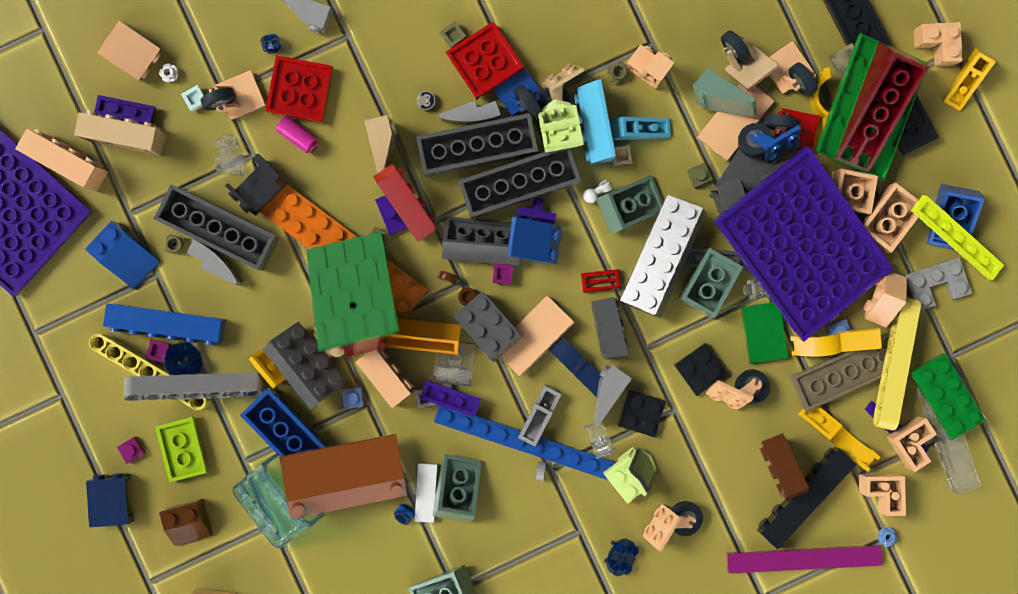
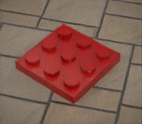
[445,21,525,100]
[265,55,333,123]

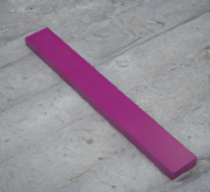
[727,545,882,573]

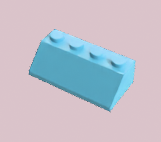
[573,79,616,166]

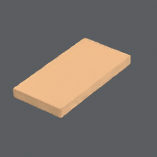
[697,84,774,161]
[501,296,574,377]

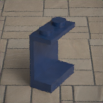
[86,473,134,528]

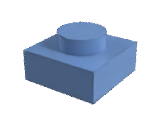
[826,319,850,335]
[342,387,364,409]

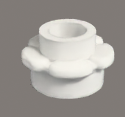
[159,64,178,83]

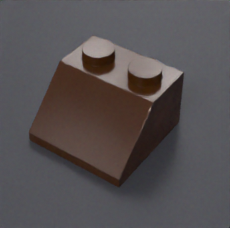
[159,498,213,546]

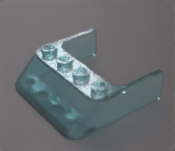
[233,452,325,549]

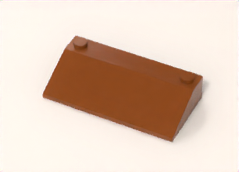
[279,434,407,519]

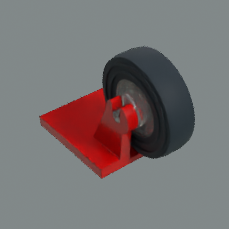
[764,108,819,151]

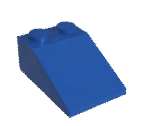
[927,184,985,249]
[507,217,562,265]
[85,221,161,289]

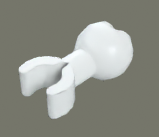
[583,180,613,203]

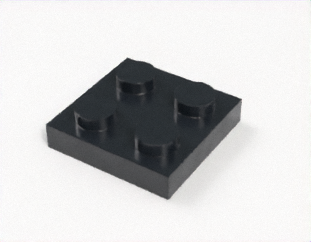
[674,343,727,396]
[618,389,666,438]

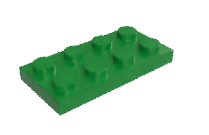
[910,353,986,440]

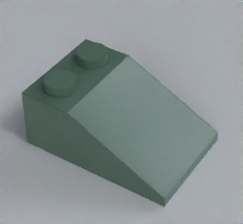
[693,68,756,117]
[596,175,664,234]
[678,248,743,318]
[433,454,482,522]
[408,564,477,594]

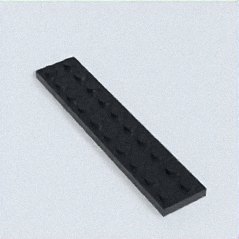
[823,0,939,156]

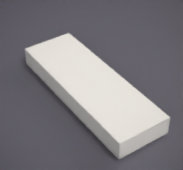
[415,463,437,522]

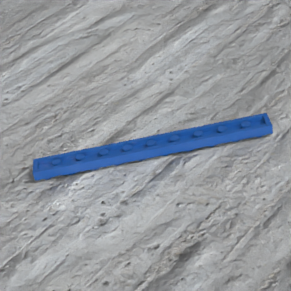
[434,405,616,480]

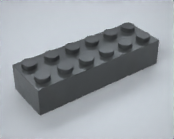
[416,113,538,177]
[458,148,581,219]
[154,184,280,271]

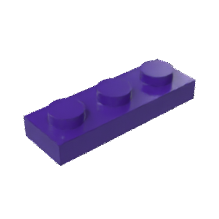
[94,95,156,124]
[420,380,481,417]

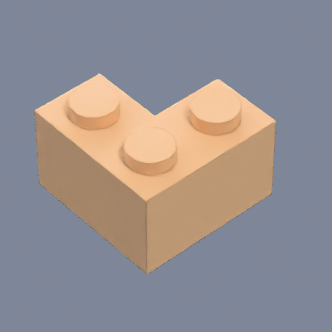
[914,22,963,67]
[625,45,674,89]
[864,271,907,328]
[886,416,937,472]
[859,473,906,516]

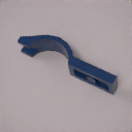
[548,336,601,397]

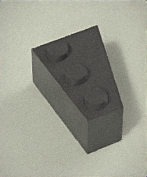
[590,297,628,359]

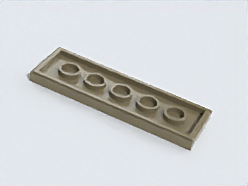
[789,331,890,412]

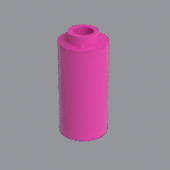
[275,116,319,154]

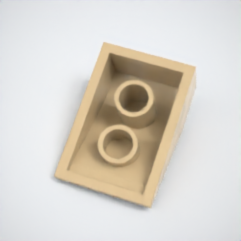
[364,115,398,173]

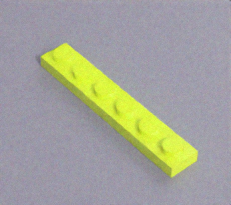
[911,195,1004,280]

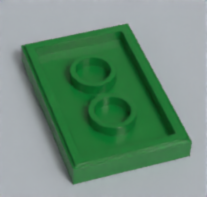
[741,302,788,364]

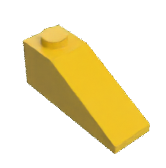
[943,48,996,111]

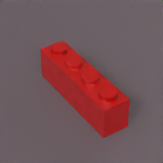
[373,164,436,242]

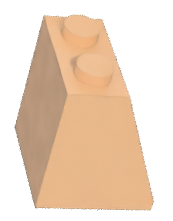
[97,21,161,80]

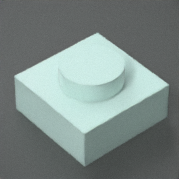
[181,85,204,112]

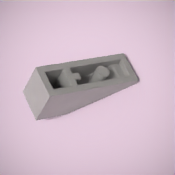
[282,0,333,34]
[593,364,632,426]

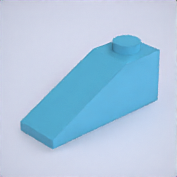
[609,117,671,140]

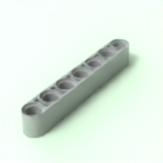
[124,372,264,401]

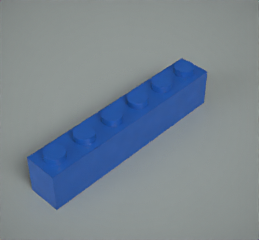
[103,303,226,345]

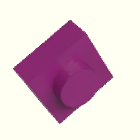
[493,264,513,285]
[146,339,171,363]
[117,437,145,464]

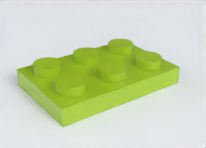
[155,416,208,483]

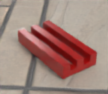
[581,269,621,292]

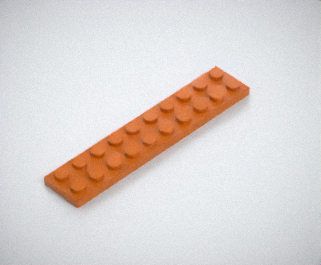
[260,185,428,319]

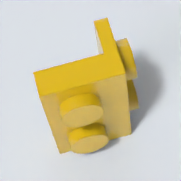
[249,349,286,389]

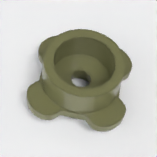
[607,61,630,84]
[165,234,186,255]

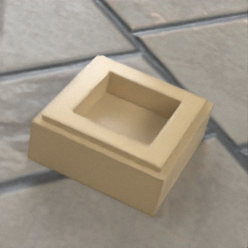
[612,144,633,167]

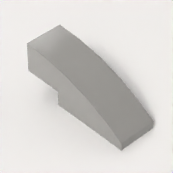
[439,100,501,125]
[187,239,241,286]
[518,384,562,446]

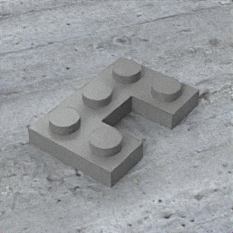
[903,257,972,311]

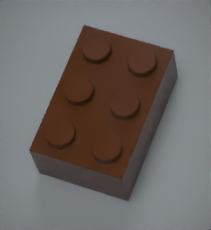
[760,433,809,501]

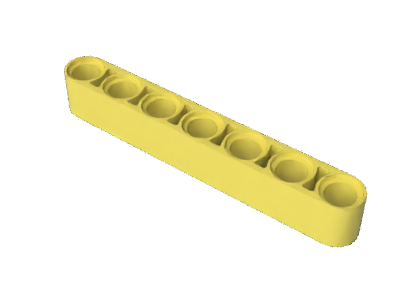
[873,297,921,431]
[89,334,211,410]

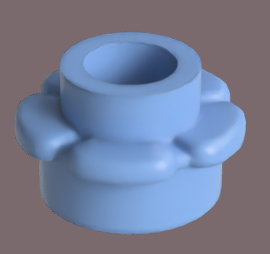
[878,528,897,547]

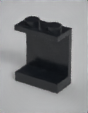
[225,153,288,216]

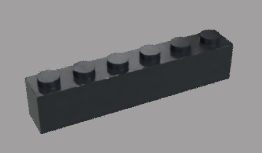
[757,446,857,549]

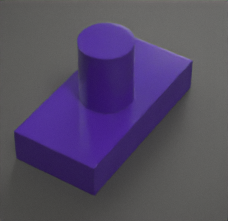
[375,196,407,235]
[517,198,556,224]

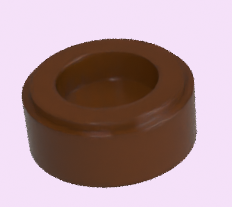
[438,271,458,284]
[458,287,477,306]

